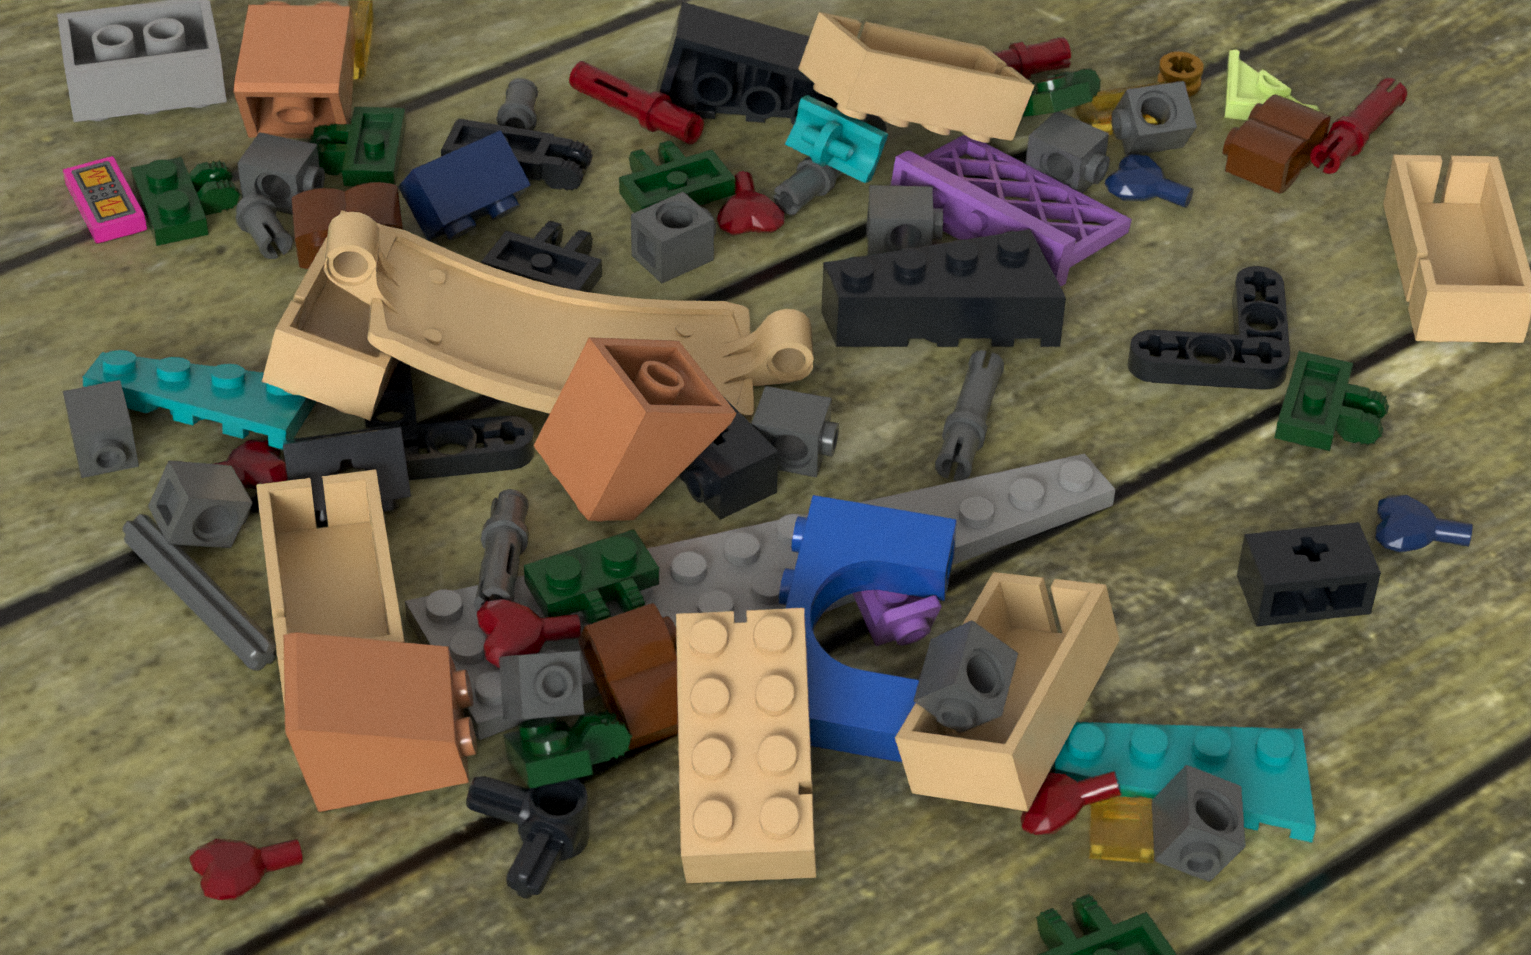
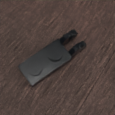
[441,118,593,191]

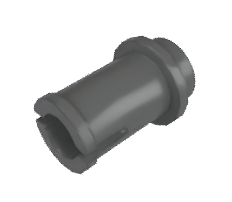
[496,78,538,130]
[236,194,293,259]

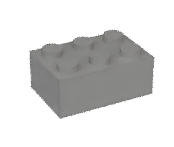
[57,0,227,122]

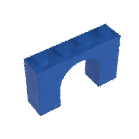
[779,495,957,762]

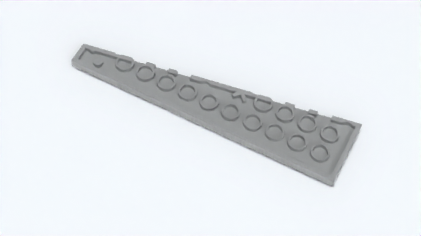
[405,454,1115,740]

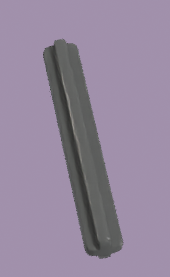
[122,514,277,671]

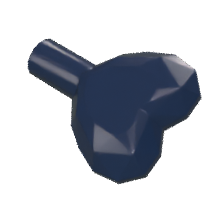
[1105,154,1194,208]
[1375,495,1473,553]

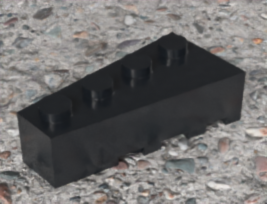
[656,2,860,125]
[821,229,1066,347]

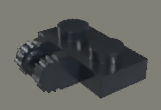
[481,221,602,292]

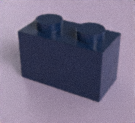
[398,130,531,241]

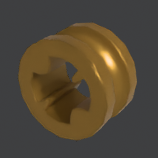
[1157,51,1204,97]

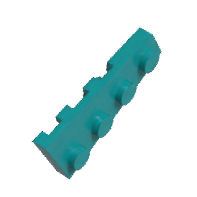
[83,350,317,450]
[1052,722,1316,843]

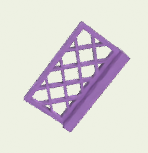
[890,135,1132,287]

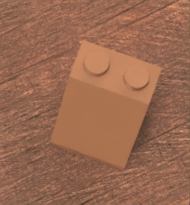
[234,1,356,138]
[533,337,737,522]
[283,632,477,812]

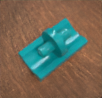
[785,95,888,183]

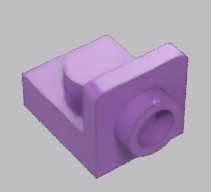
[852,590,942,646]

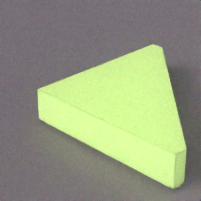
[1224,49,1319,120]

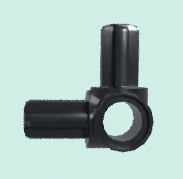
[466,776,589,899]

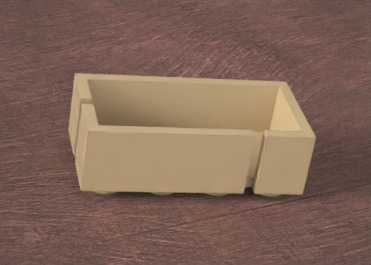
[798,12,1035,143]
[1383,155,1531,343]
[262,210,444,421]
[256,470,404,709]
[895,572,1120,811]
[676,608,816,883]

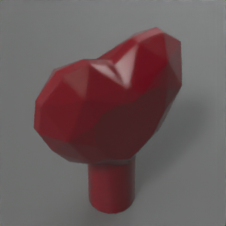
[716,171,785,236]
[214,440,288,489]
[476,598,581,668]
[1020,771,1122,835]
[189,839,303,900]

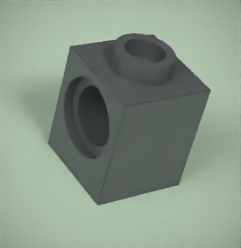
[1111,81,1197,156]
[1026,112,1110,194]
[238,132,325,215]
[867,185,943,255]
[631,192,716,284]
[63,380,139,478]
[751,386,839,477]
[148,460,252,548]
[913,620,1018,733]
[499,651,584,719]
[1152,765,1246,882]

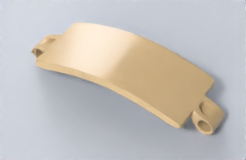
[324,212,814,422]

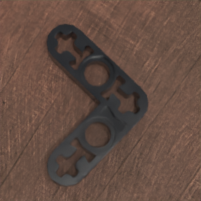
[1127,266,1290,390]
[365,360,535,481]

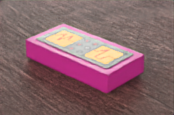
[63,156,147,244]

